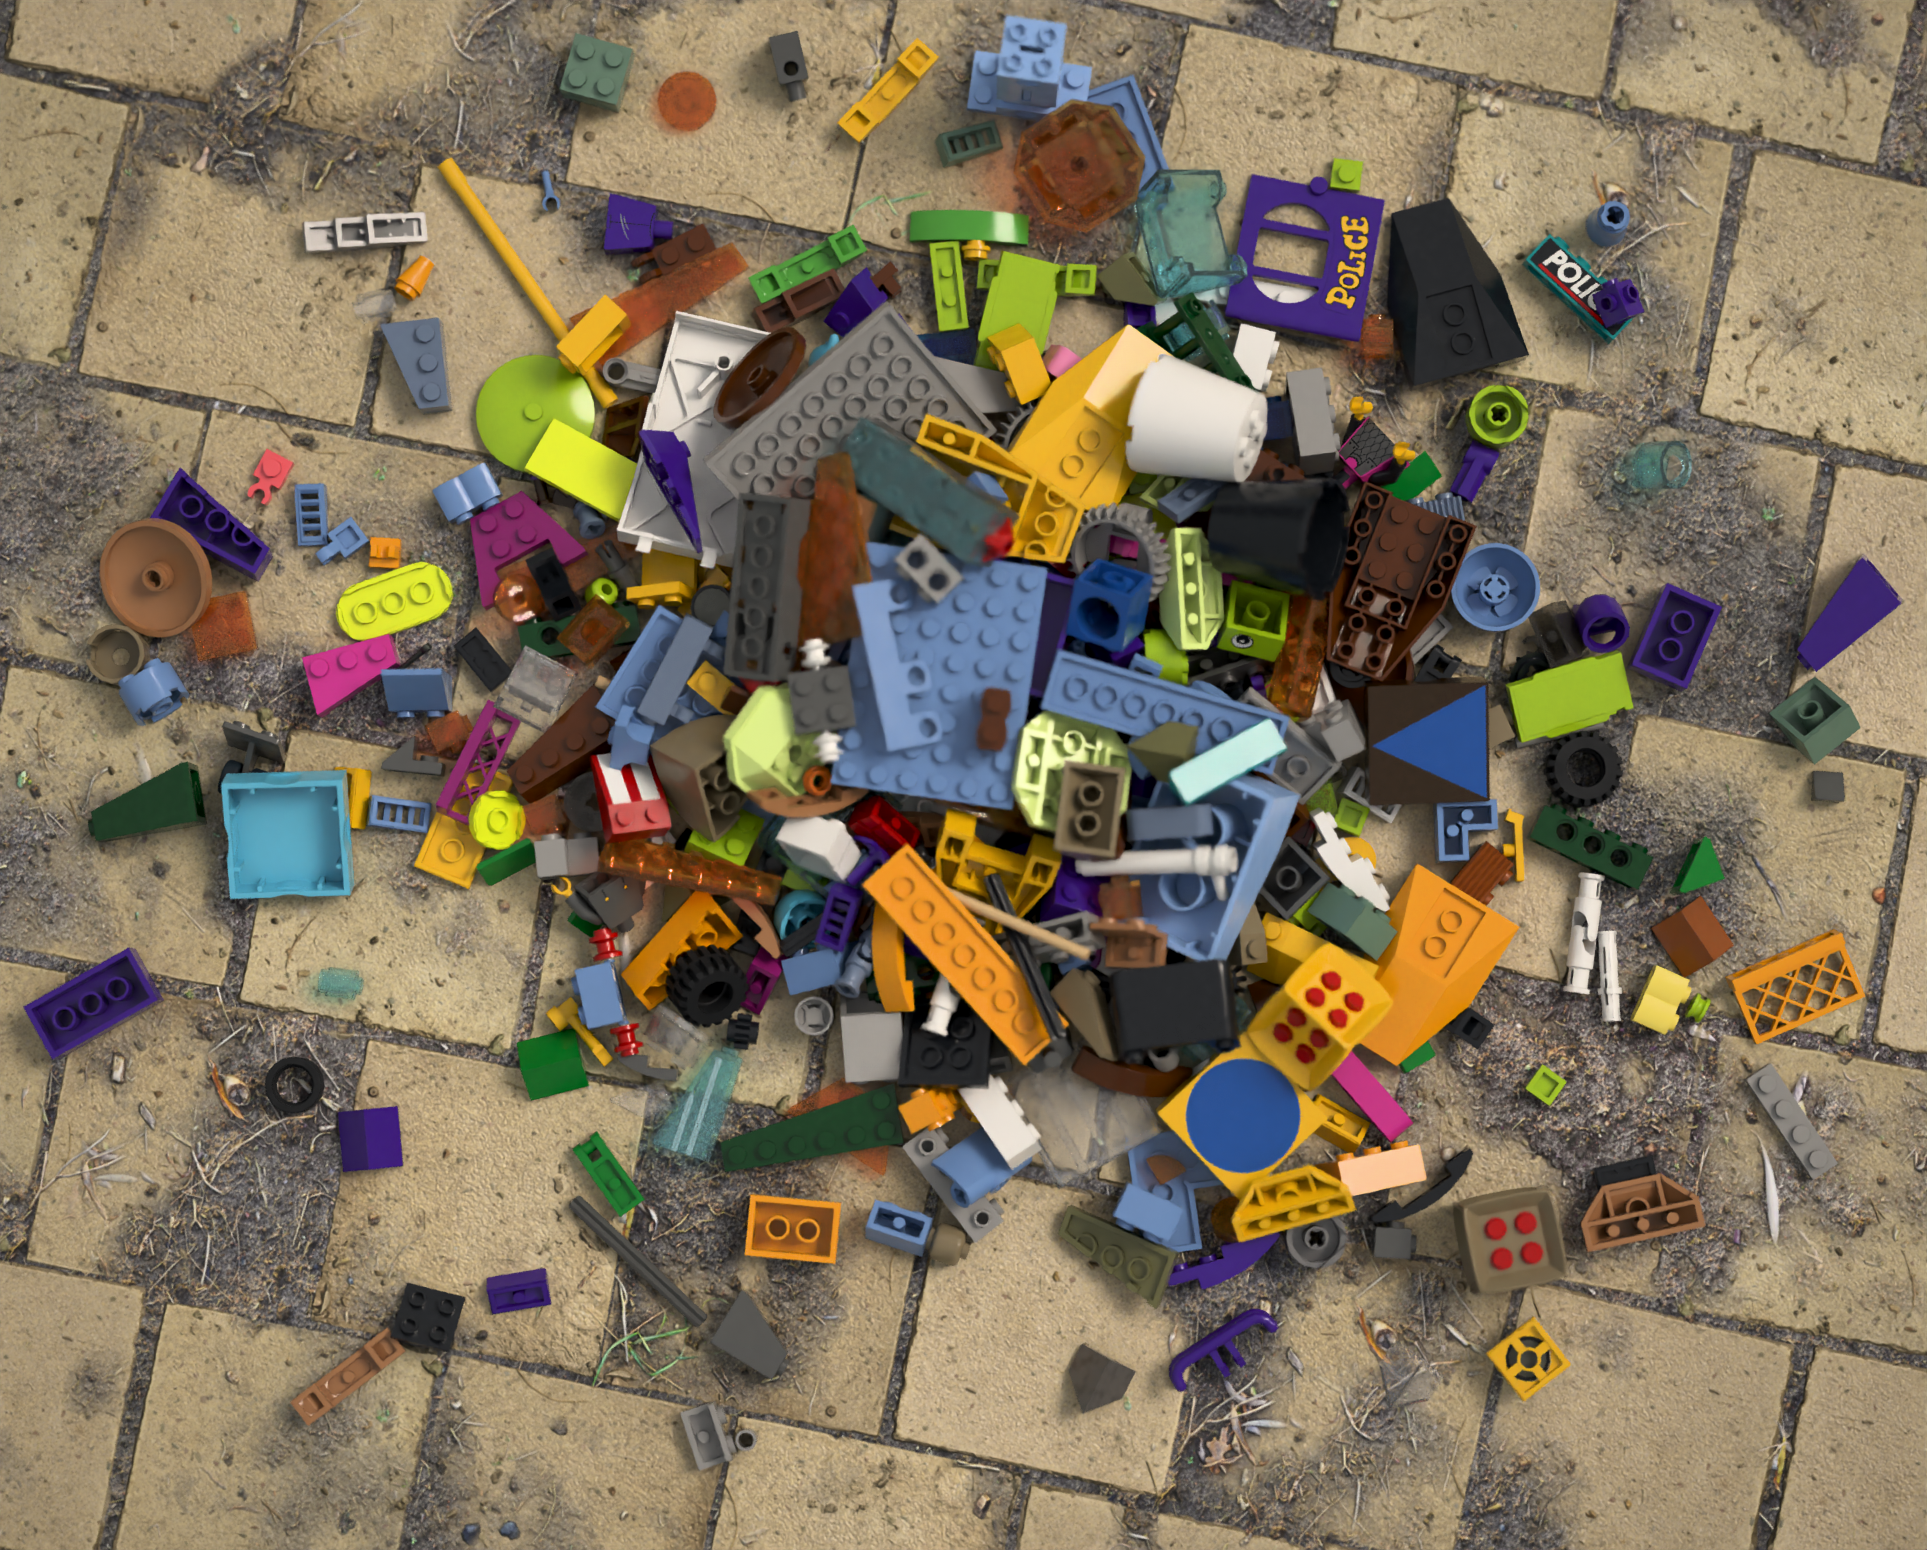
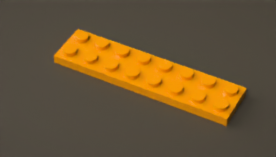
[861,844,1069,1065]

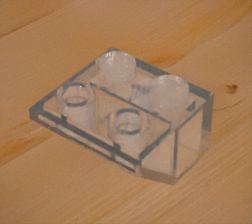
[493,645,578,733]

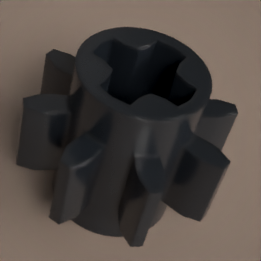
[726,1013,759,1050]

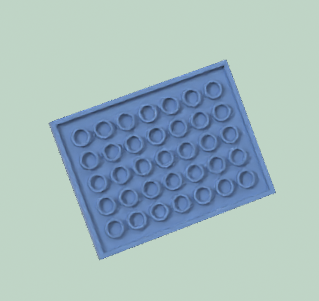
[831,542,1048,810]

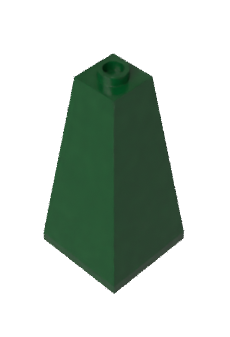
[88,762,207,843]

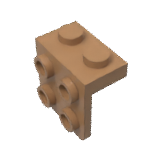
[1089,918,1168,969]

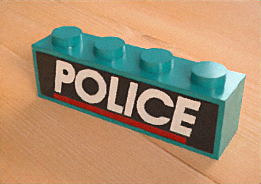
[1522,234,1633,344]

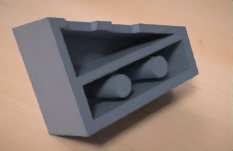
[380,317,453,414]

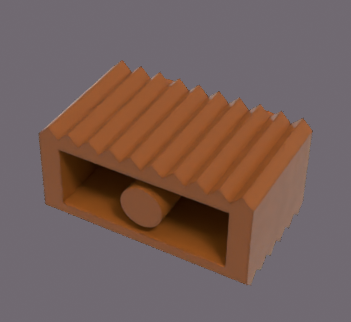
[1450,841,1514,906]

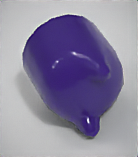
[1572,594,1630,653]

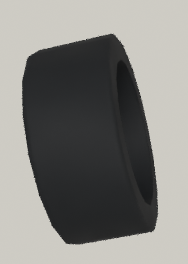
[265,1056,325,1114]

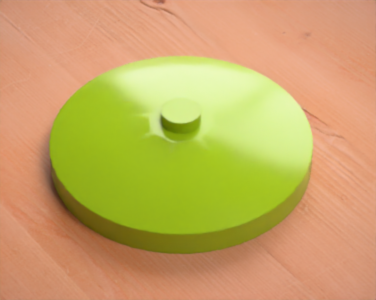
[476,355,596,474]

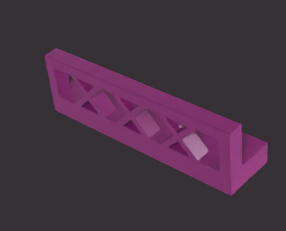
[436,700,521,826]

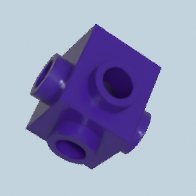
[1592,278,1645,328]

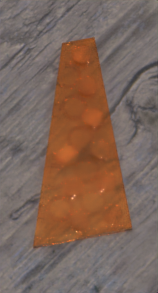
[801,452,872,647]

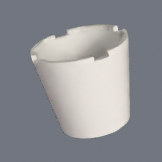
[1126,354,1267,483]

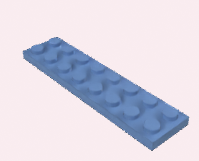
[1040,649,1290,775]

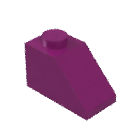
[740,946,791,1015]

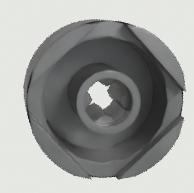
[1283,1216,1346,1268]

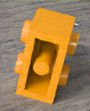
[898,1088,962,1133]

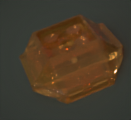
[1013,98,1145,233]

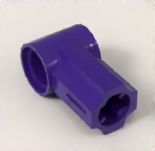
[1449,439,1500,503]

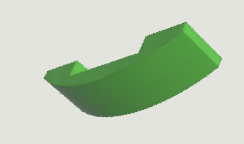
[910,210,1029,246]
[748,224,867,304]

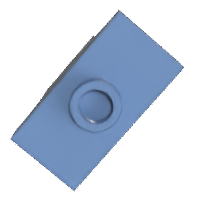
[608,705,656,770]

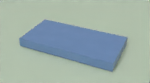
[1085,75,1174,205]

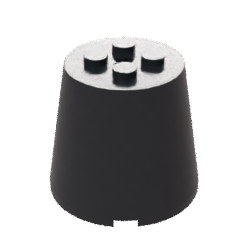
[1208,479,1350,601]

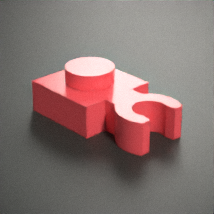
[248,449,294,506]

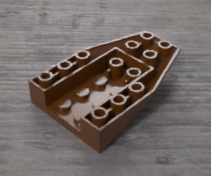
[1326,481,1477,682]

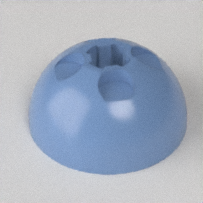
[1451,543,1540,632]

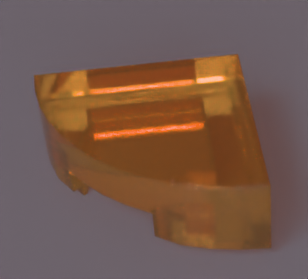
[1146,1155,1187,1185]

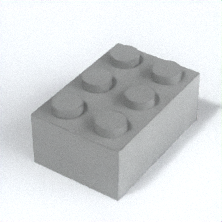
[1284,367,1341,475]

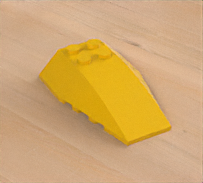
[889,414,1086,563]

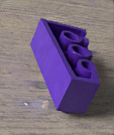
[150,468,273,582]

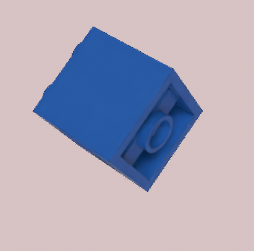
[1066,558,1154,652]

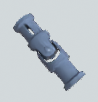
[834,912,874,998]

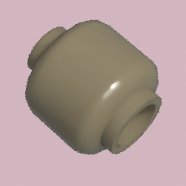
[925,1223,971,1266]

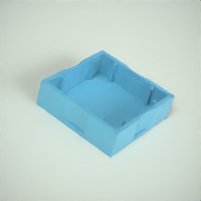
[221,770,355,899]

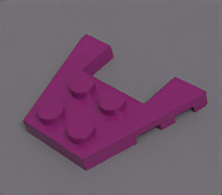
[470,491,588,611]

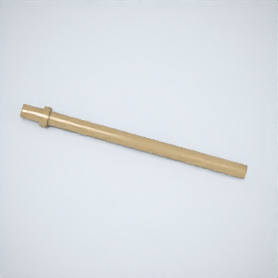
[947,887,1091,961]

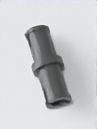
[595,540,641,598]

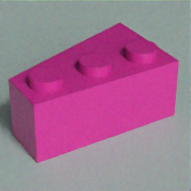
[302,634,401,718]

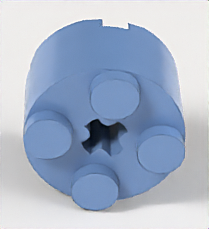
[118,658,189,726]

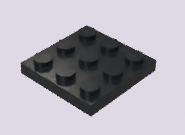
[898,998,994,1089]

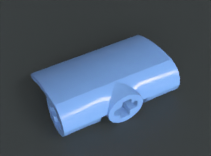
[931,1127,1032,1208]

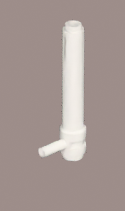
[1076,845,1238,901]

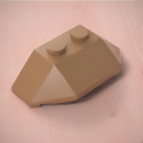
[1580,1173,1705,1252]

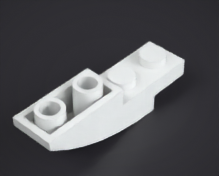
[1309,807,1390,912]

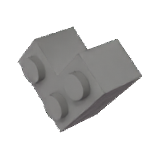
[1296,699,1365,762]
[534,832,602,880]

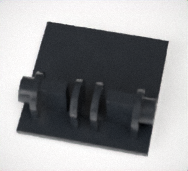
[391,1283,466,1353]

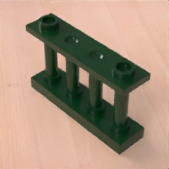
[1136,292,1256,391]

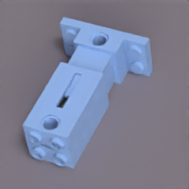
[967,15,1092,127]

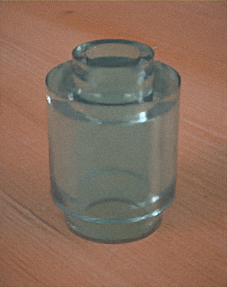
[318,967,364,1000]

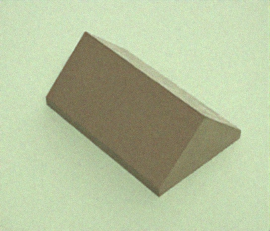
[1053,760,1125,861]

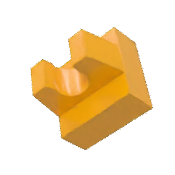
[369,537,402,569]

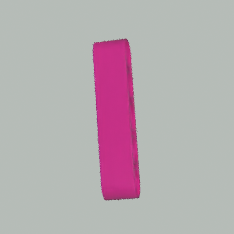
[1331,1051,1413,1143]

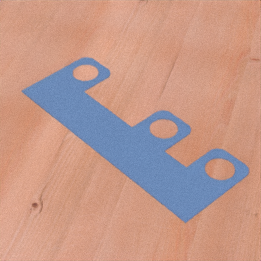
[852,577,943,752]

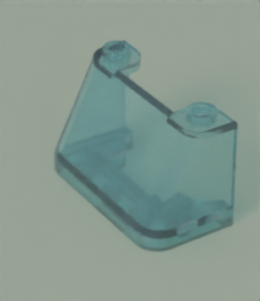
[1135,169,1248,298]

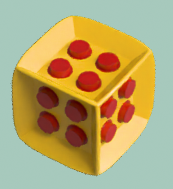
[1246,943,1393,1091]

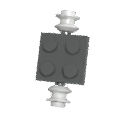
[787,639,856,763]

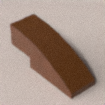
[751,268,845,333]

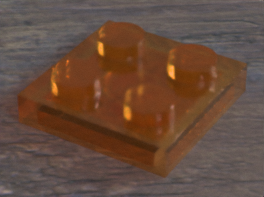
[192,591,259,662]

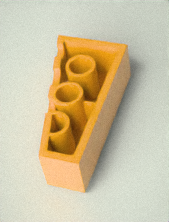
[620,885,743,1011]

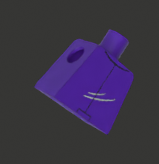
[604,194,674,255]

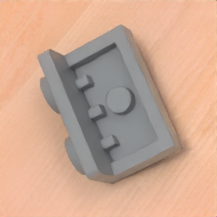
[680,1401,737,1470]

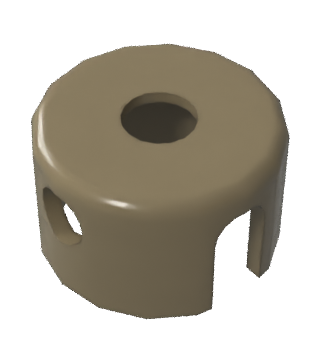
[86,624,150,686]

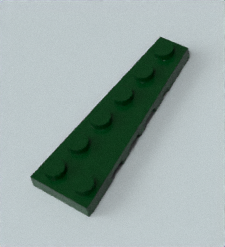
[720,1084,904,1172]

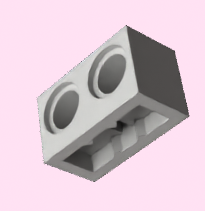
[894,534,964,605]

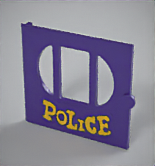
[1224,174,1385,342]

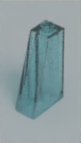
[652,1046,744,1162]

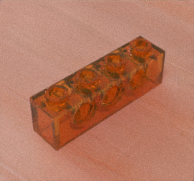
[1267,593,1329,718]

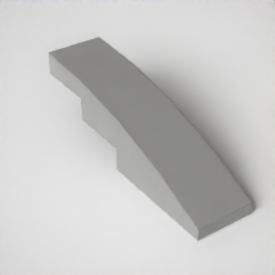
[302,212,428,253]

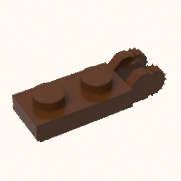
[630,224,717,285]

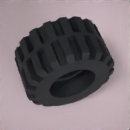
[1544,731,1623,807]
[665,945,749,1028]

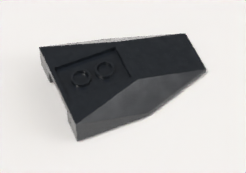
[1386,198,1529,391]

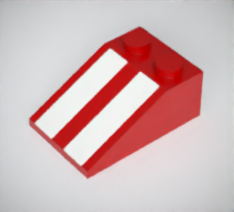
[590,753,672,844]

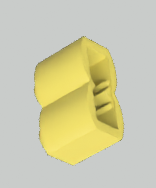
[1630,965,1692,1035]

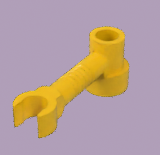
[545,997,613,1067]

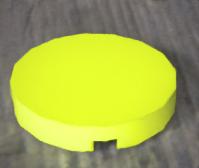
[468,790,526,850]

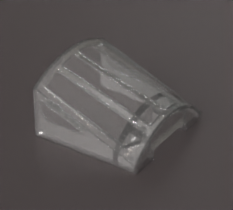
[1003,1036,1164,1190]

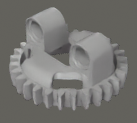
[1066,502,1171,610]

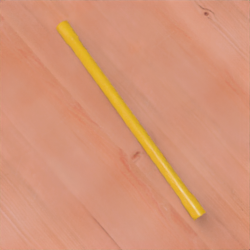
[437,158,619,409]

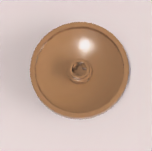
[99,518,212,637]

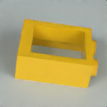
[556,295,632,376]

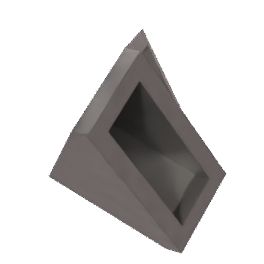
[1068,1344,1136,1414]

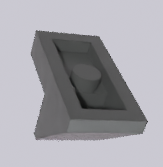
[381,736,446,777]

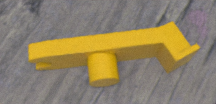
[1502,808,1524,882]

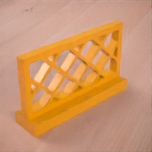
[1725,929,1866,1045]

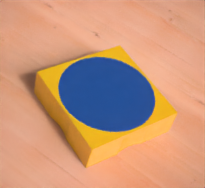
[1155,1027,1328,1201]

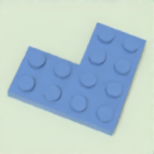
[1125,1131,1224,1252]

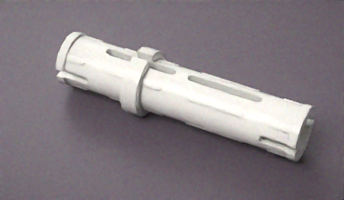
[1597,931,1622,1022]

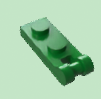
[572,1131,645,1217]

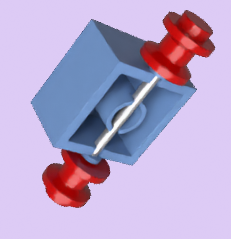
[571,928,644,1057]

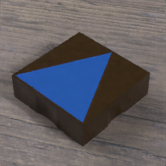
[1363,676,1490,806]

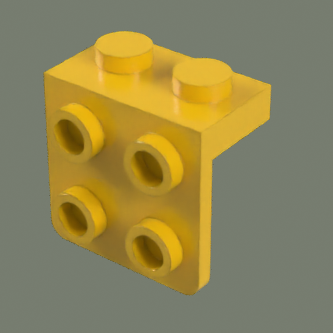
[626,549,697,610]

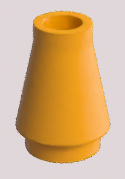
[394,255,434,301]

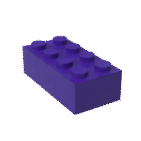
[23,948,164,1060]

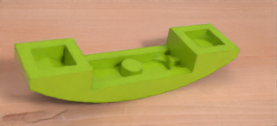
[977,259,1097,296]

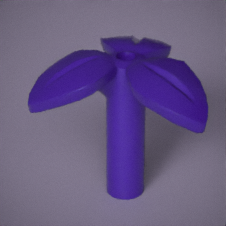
[845,836,891,887]

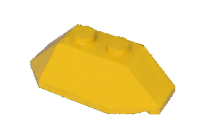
[1231,1165,1356,1243]

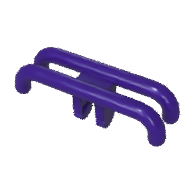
[1169,1309,1278,1392]

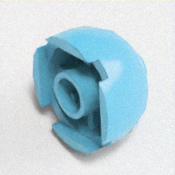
[773,889,831,950]

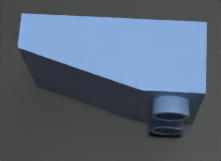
[1110,753,1300,961]

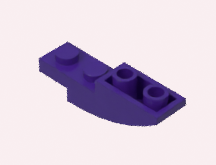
[1168,1232,1280,1290]

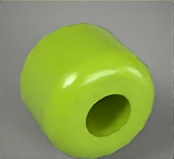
[585,577,618,611]

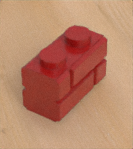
[848,794,920,857]

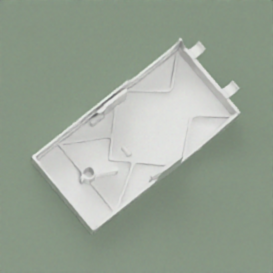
[617,311,771,569]

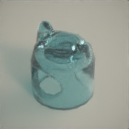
[1631,441,1692,489]

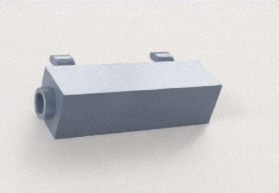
[637,613,726,726]

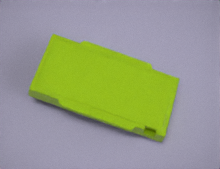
[973,250,1060,373]
[1505,650,1634,743]

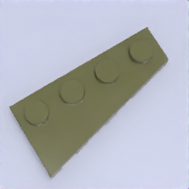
[1058,1205,1180,1309]

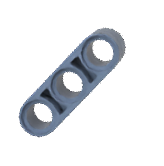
[1126,803,1213,840]

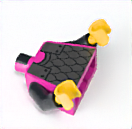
[1334,397,1416,490]

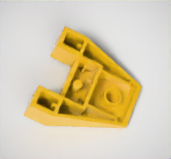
[936,808,1062,936]

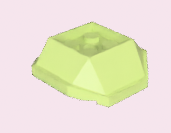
[723,683,837,797]
[1011,709,1132,832]

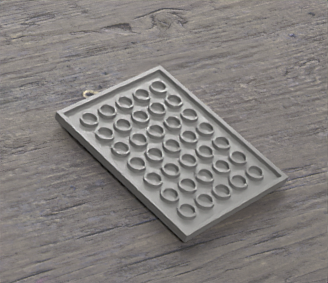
[702,301,997,544]

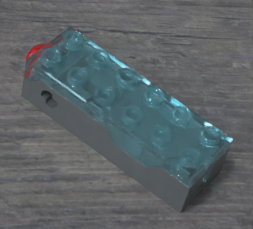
[831,417,1020,567]

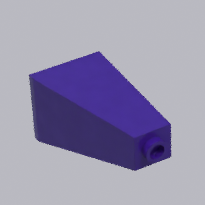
[1797,554,1902,672]

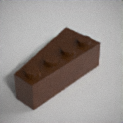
[507,684,616,805]

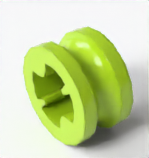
[1685,993,1711,1023]

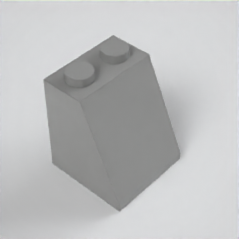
[840,991,903,1085]

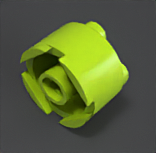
[1465,385,1529,449]
[1143,628,1189,686]

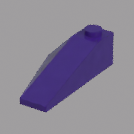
[638,429,703,554]

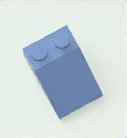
[381,669,452,718]

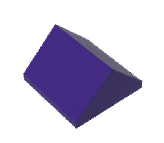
[338,1106,404,1172]

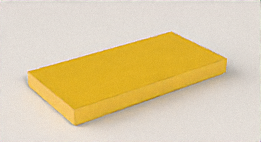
[414,763,514,889]

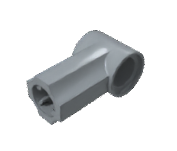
[603,358,662,394]

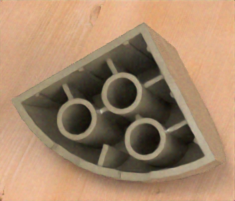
[649,715,751,842]

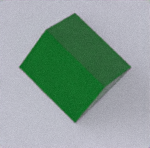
[1670,836,1725,895]
[517,1028,590,1101]

